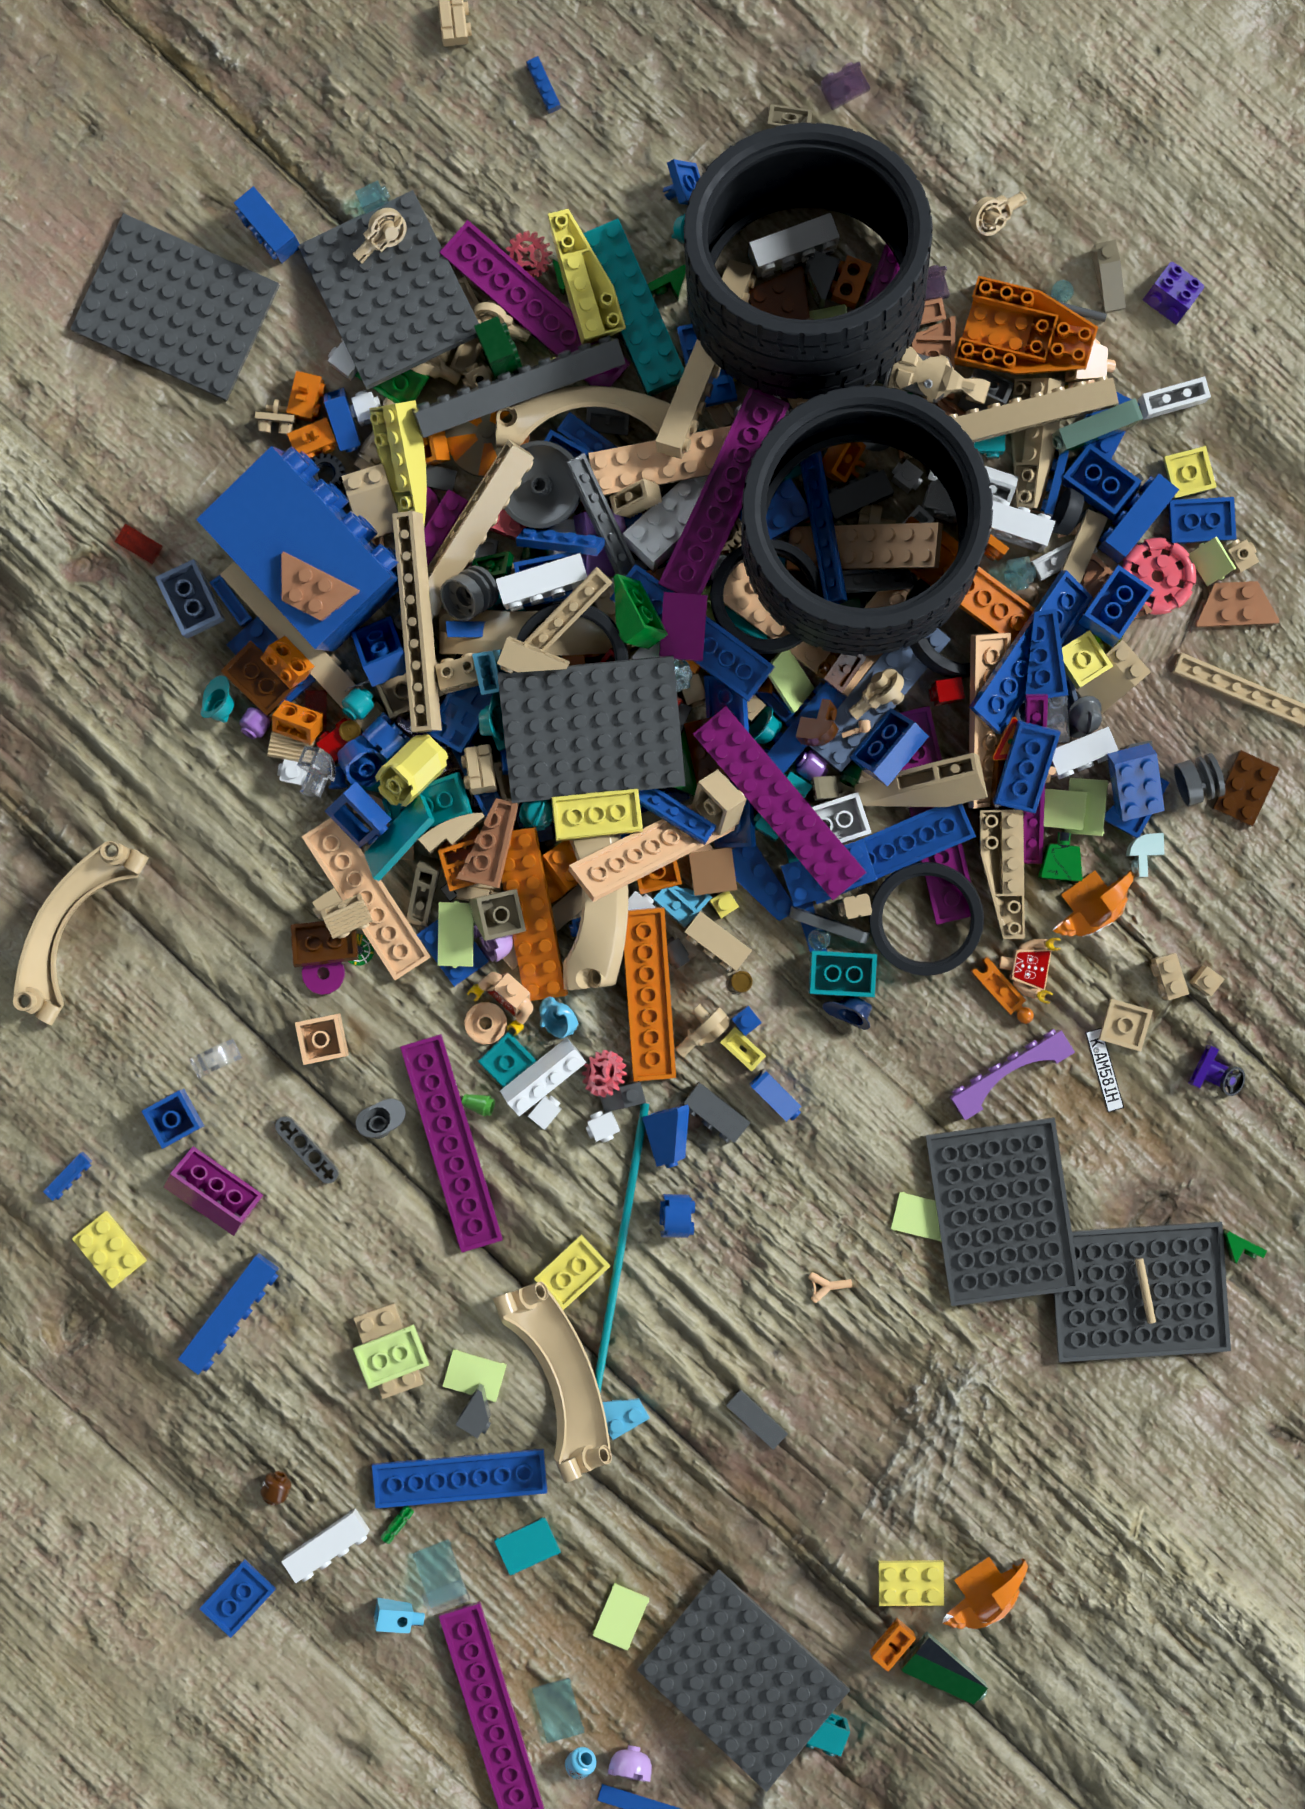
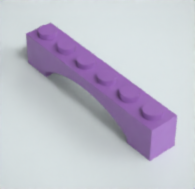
[949,1029,1075,1120]

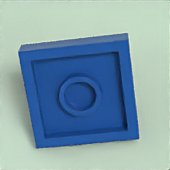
[663,159,700,205]

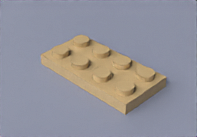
[354,1302,424,1399]

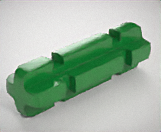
[381,1506,414,1544]

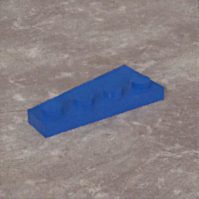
[1024,609,1068,702]
[732,846,794,921]

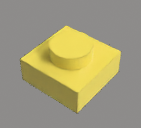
[710,891,739,918]

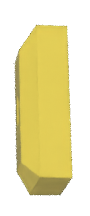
[720,1026,766,1072]

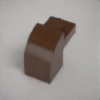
[796,699,839,746]

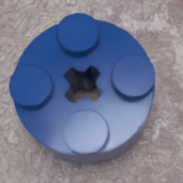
[362,712,410,761]
[337,735,387,787]
[660,1194,695,1238]

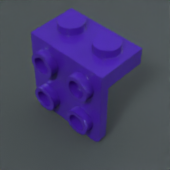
[1142,262,1204,325]

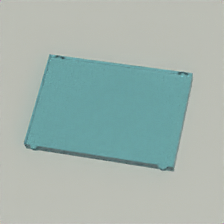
[413,1540,467,1608]
[532,1678,584,1743]

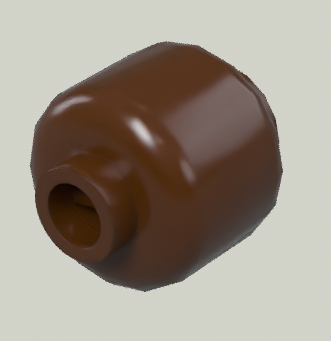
[260,1471,291,1505]

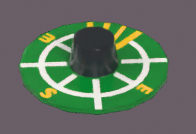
[348,934,374,966]

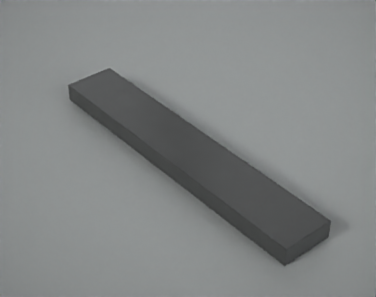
[564,453,636,576]

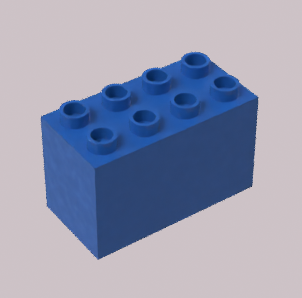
[196,446,399,652]

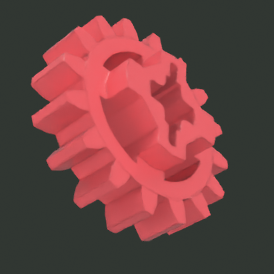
[506,231,553,278]
[582,1050,627,1098]

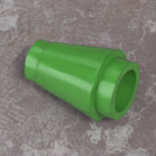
[462,1094,495,1117]

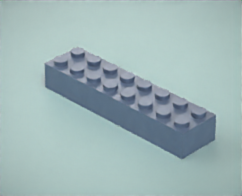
[807,628,951,774]

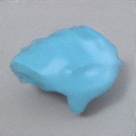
[539,997,578,1039]

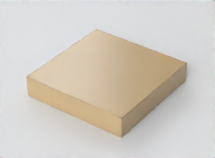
[1098,998,1153,1052]

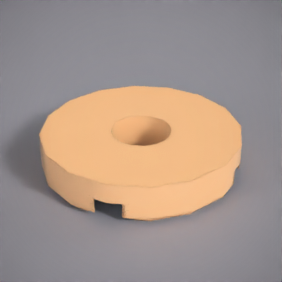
[464,1002,507,1045]

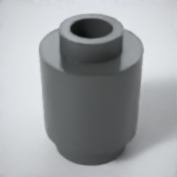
[667,936,690,969]

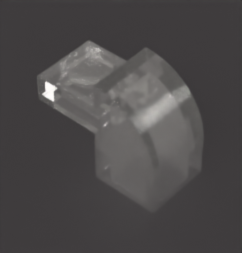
[297,746,336,798]
[189,1039,242,1079]

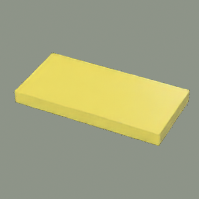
[551,789,643,841]

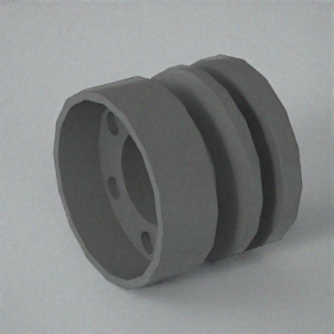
[440,565,499,622]
[1174,753,1225,807]

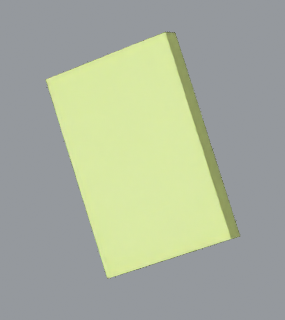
[353,1324,429,1389]

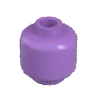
[239,707,272,739]
[795,750,828,781]

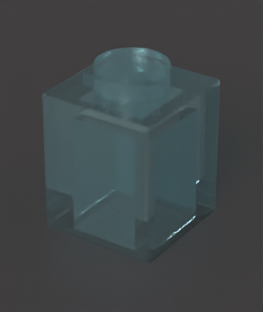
[355,180,390,214]

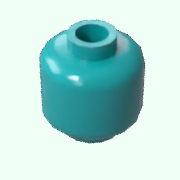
[342,688,374,720]

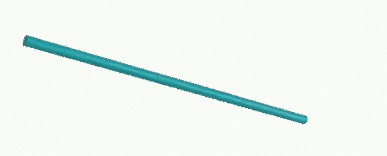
[595,1103,650,1393]

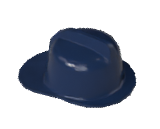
[822,996,872,1030]

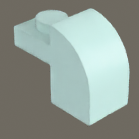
[1126,833,1165,878]

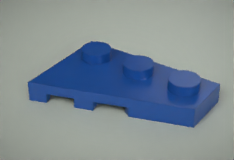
[1104,777,1170,838]

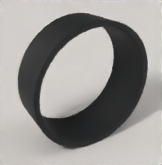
[1052,488,1084,536]

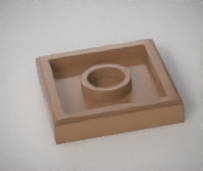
[689,847,737,896]

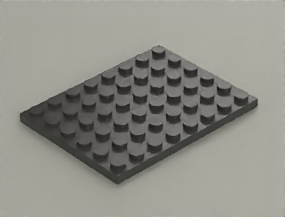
[298,190,479,390]
[70,213,280,401]
[497,655,685,803]
[926,1117,1081,1306]
[1053,1221,1231,1362]
[637,1570,850,1792]

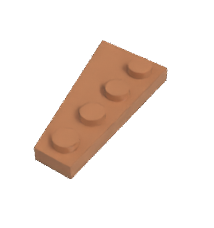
[456,798,519,888]

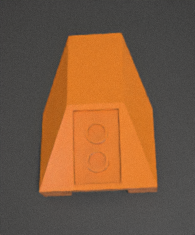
[954,276,1098,375]

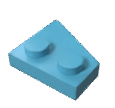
[653,886,712,928]
[602,1398,650,1440]

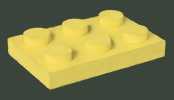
[72,1211,147,1288]
[534,1234,611,1310]
[878,1560,944,1606]

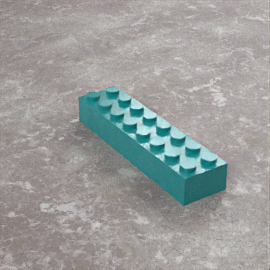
[583,218,684,396]

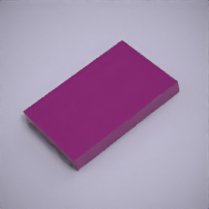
[659,592,708,661]

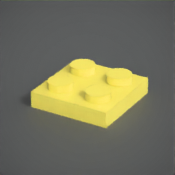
[1163,446,1217,499]
[1062,630,1113,689]

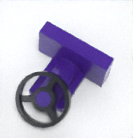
[1188,1045,1245,1096]

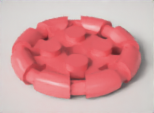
[1122,538,1196,615]

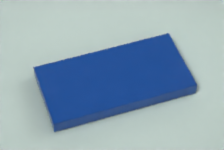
[993,720,1061,814]

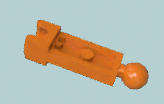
[970,957,1034,1024]

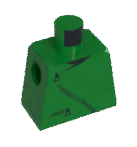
[1038,832,1083,882]

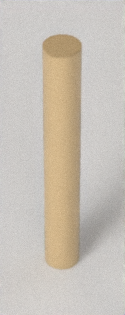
[1135,1258,1156,1324]

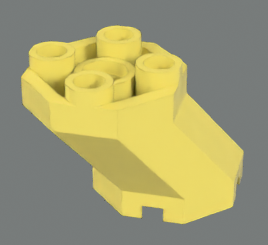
[375,734,448,807]

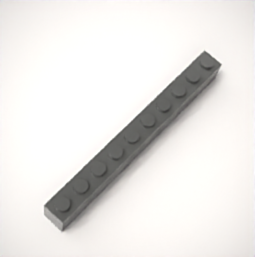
[412,335,626,438]

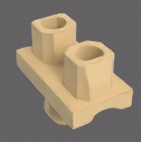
[255,399,297,436]

